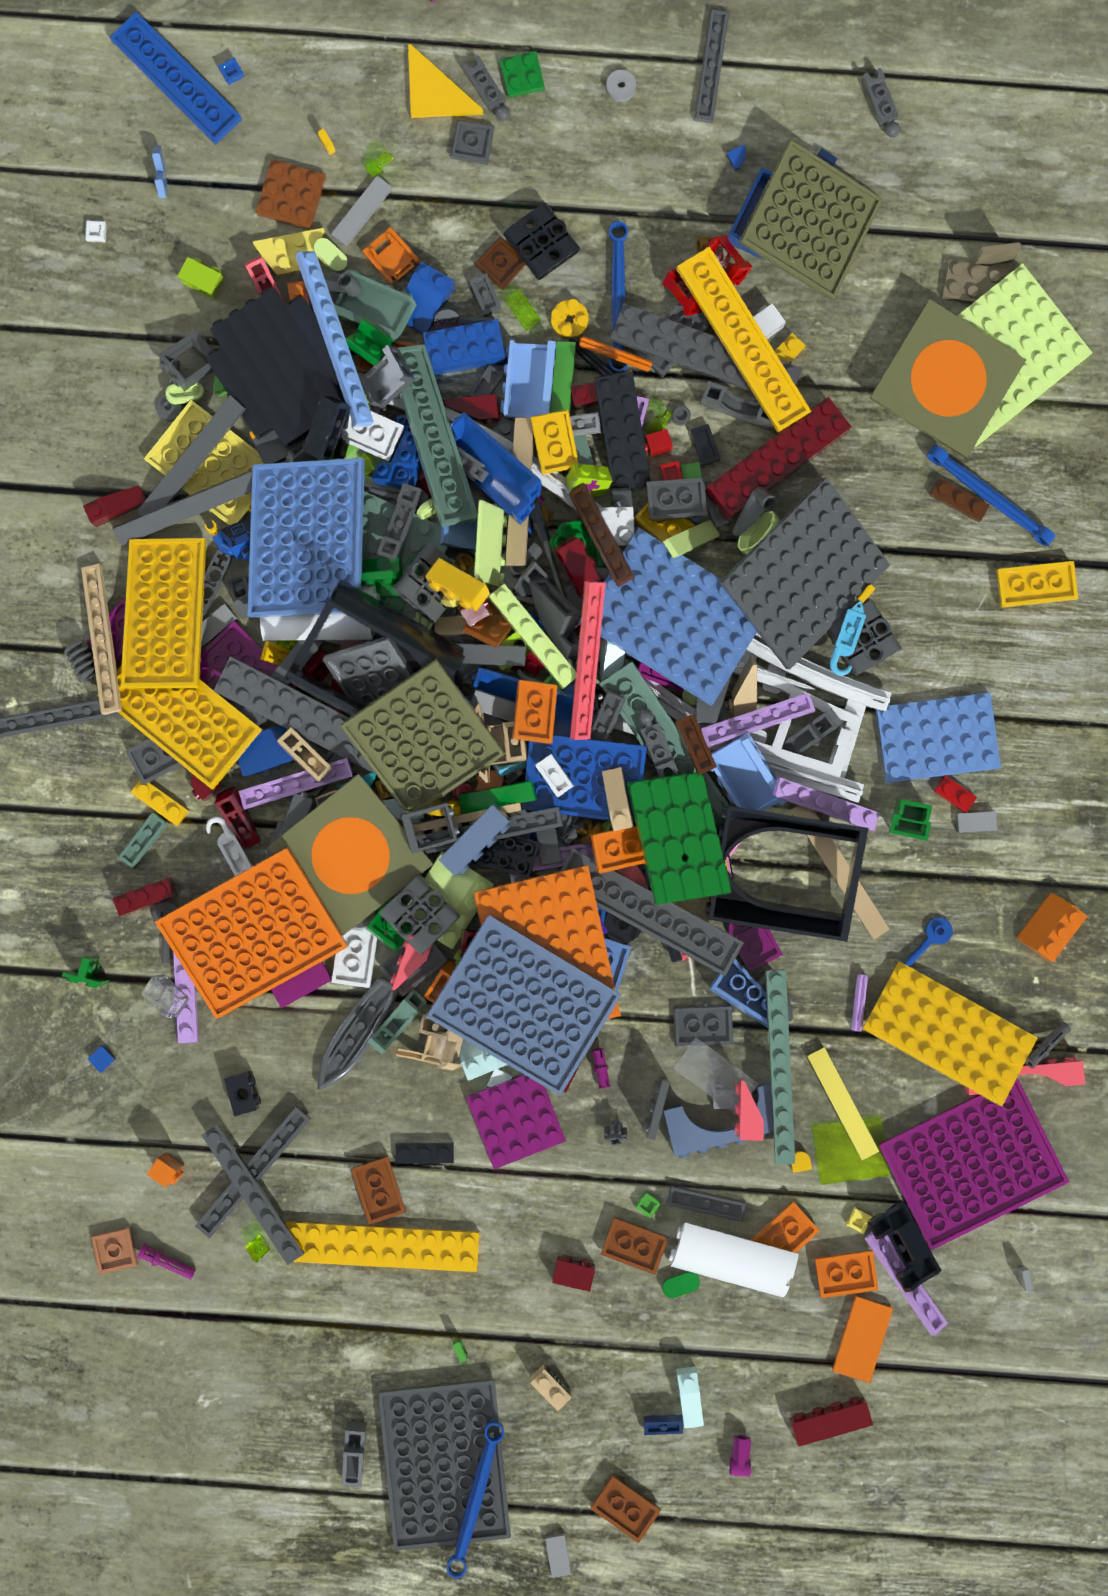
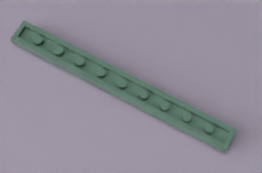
[765,969,795,1165]

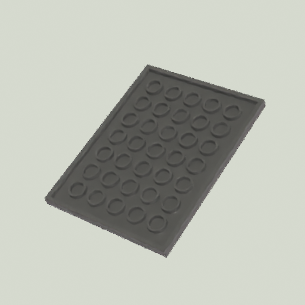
[719,477,890,670]
[378,1378,511,1551]

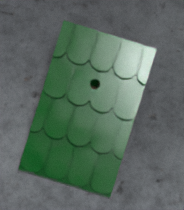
[626,772,731,905]

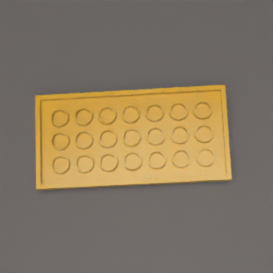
[121,538,206,688]
[97,665,262,790]
[862,961,1037,1106]

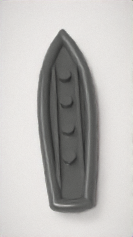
[317,977,399,1090]

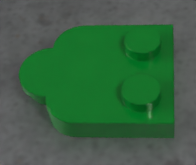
[550,520,597,558]

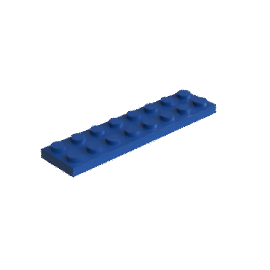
[109,12,242,145]

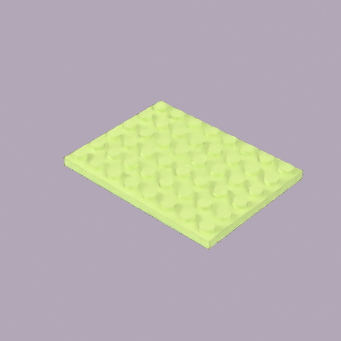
[958,263,1092,449]

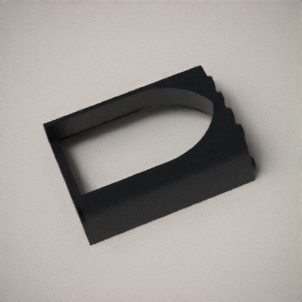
[284,578,465,716]
[705,806,869,942]

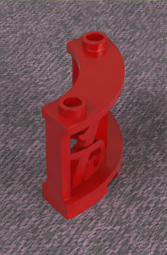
[662,235,753,316]

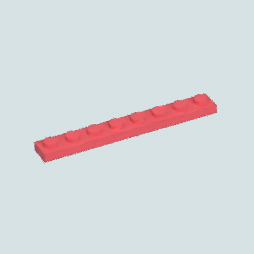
[570,581,605,740]

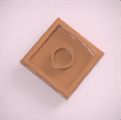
[91,1226,138,1275]

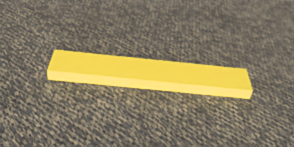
[807,1047,879,1160]

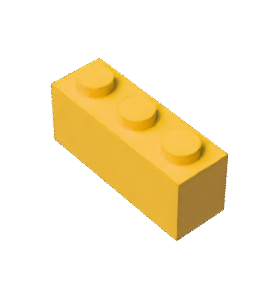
[425,558,490,612]

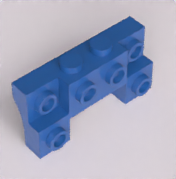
[372,415,422,489]

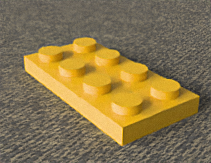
[996,561,1078,608]

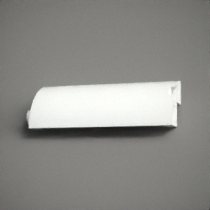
[260,585,380,640]
[669,1223,799,1297]

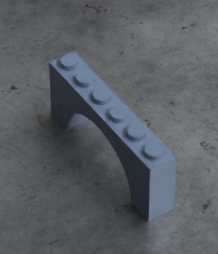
[663,1081,773,1158]

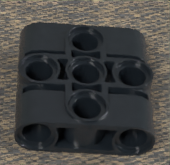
[503,202,581,281]

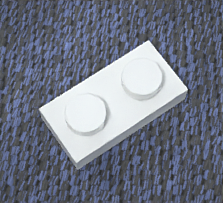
[535,754,574,797]

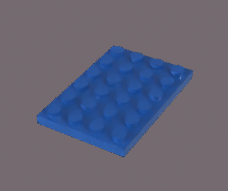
[522,734,647,824]

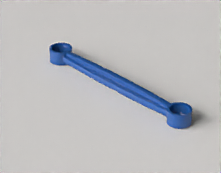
[609,221,628,373]
[926,445,1056,547]
[447,1420,504,1578]

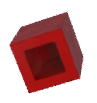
[644,429,673,458]

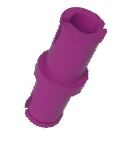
[592,1048,611,1089]

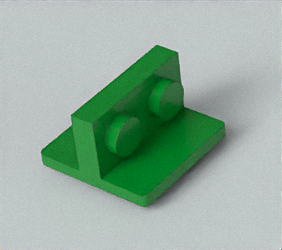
[346,318,394,366]
[361,557,401,598]
[62,956,109,988]

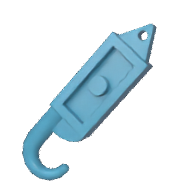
[830,601,866,676]

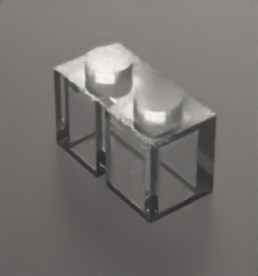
[141,974,190,1018]

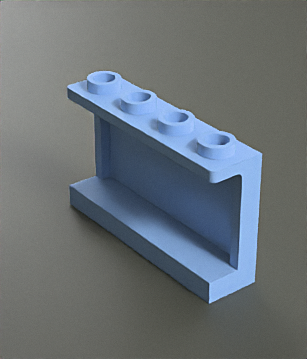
[501,339,557,419]
[710,732,788,811]

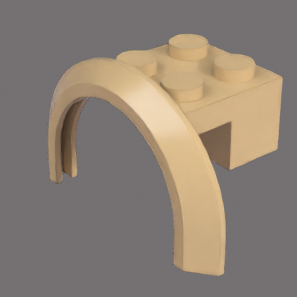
[475,704,528,783]
[389,1014,463,1070]

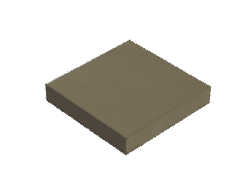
[973,242,1021,265]

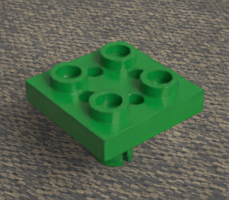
[366,898,412,952]

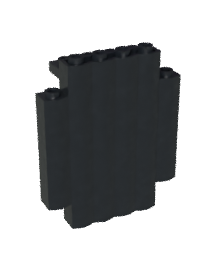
[206,288,346,449]

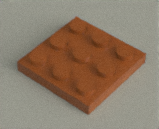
[256,159,326,230]

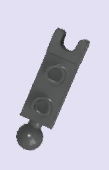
[462,55,510,121]
[861,68,900,138]
[638,709,679,777]

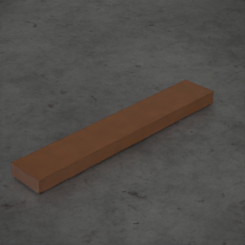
[569,483,635,587]

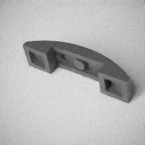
[377,483,422,561]

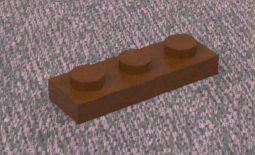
[929,478,990,523]
[675,714,717,776]

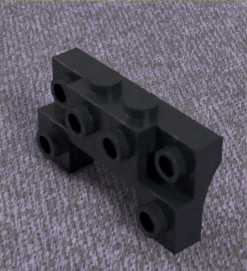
[866,1201,942,1293]

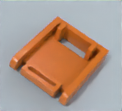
[362,227,421,286]

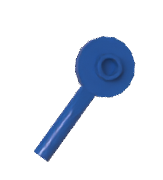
[903,918,953,967]

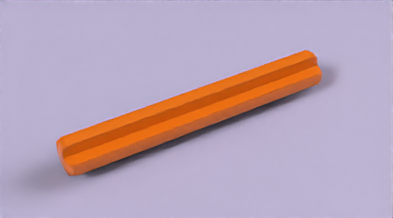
[579,336,652,372]

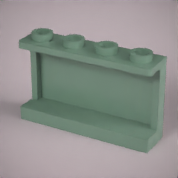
[334,269,417,345]

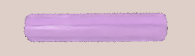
[851,974,868,1031]

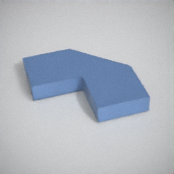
[152,145,168,198]

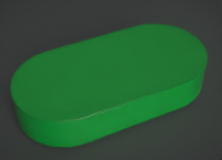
[662,1271,700,1298]

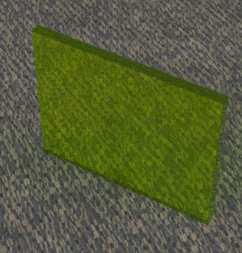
[813,1118,890,1185]

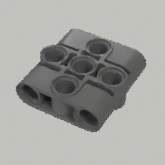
[393,542,464,624]
[827,600,902,677]
[379,874,461,955]

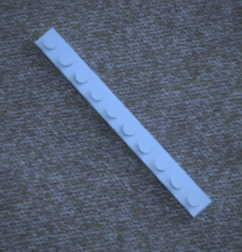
[295,251,374,427]

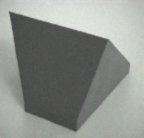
[511,561,556,597]

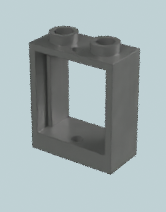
[159,330,213,392]
[279,792,317,837]
[400,802,459,854]

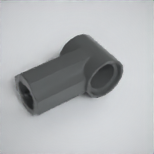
[323,272,362,297]
[509,540,543,579]

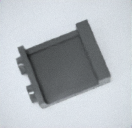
[357,345,415,408]

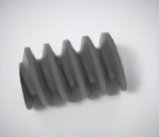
[64,639,96,683]

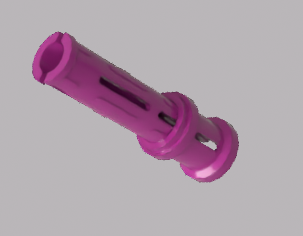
[137,1242,196,1280]

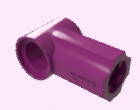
[729,1435,751,1477]

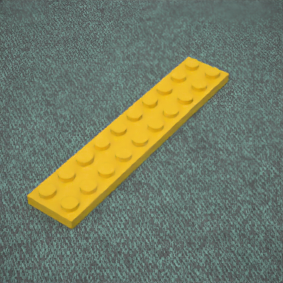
[676,247,811,432]
[286,1221,480,1272]

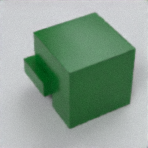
[888,799,932,841]

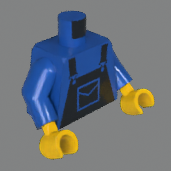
[205,504,251,561]

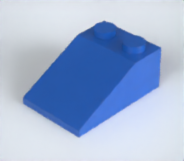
[405,262,455,334]

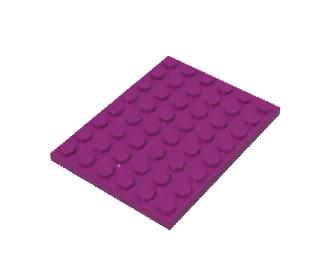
[878,1077,1070,1251]

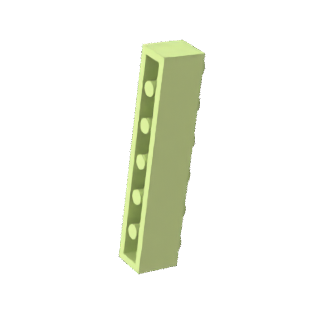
[489,584,576,689]

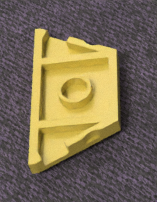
[253,228,325,277]

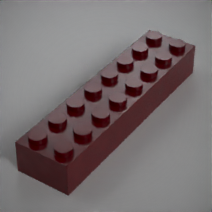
[705,397,852,521]

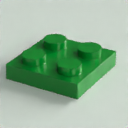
[500,51,545,98]

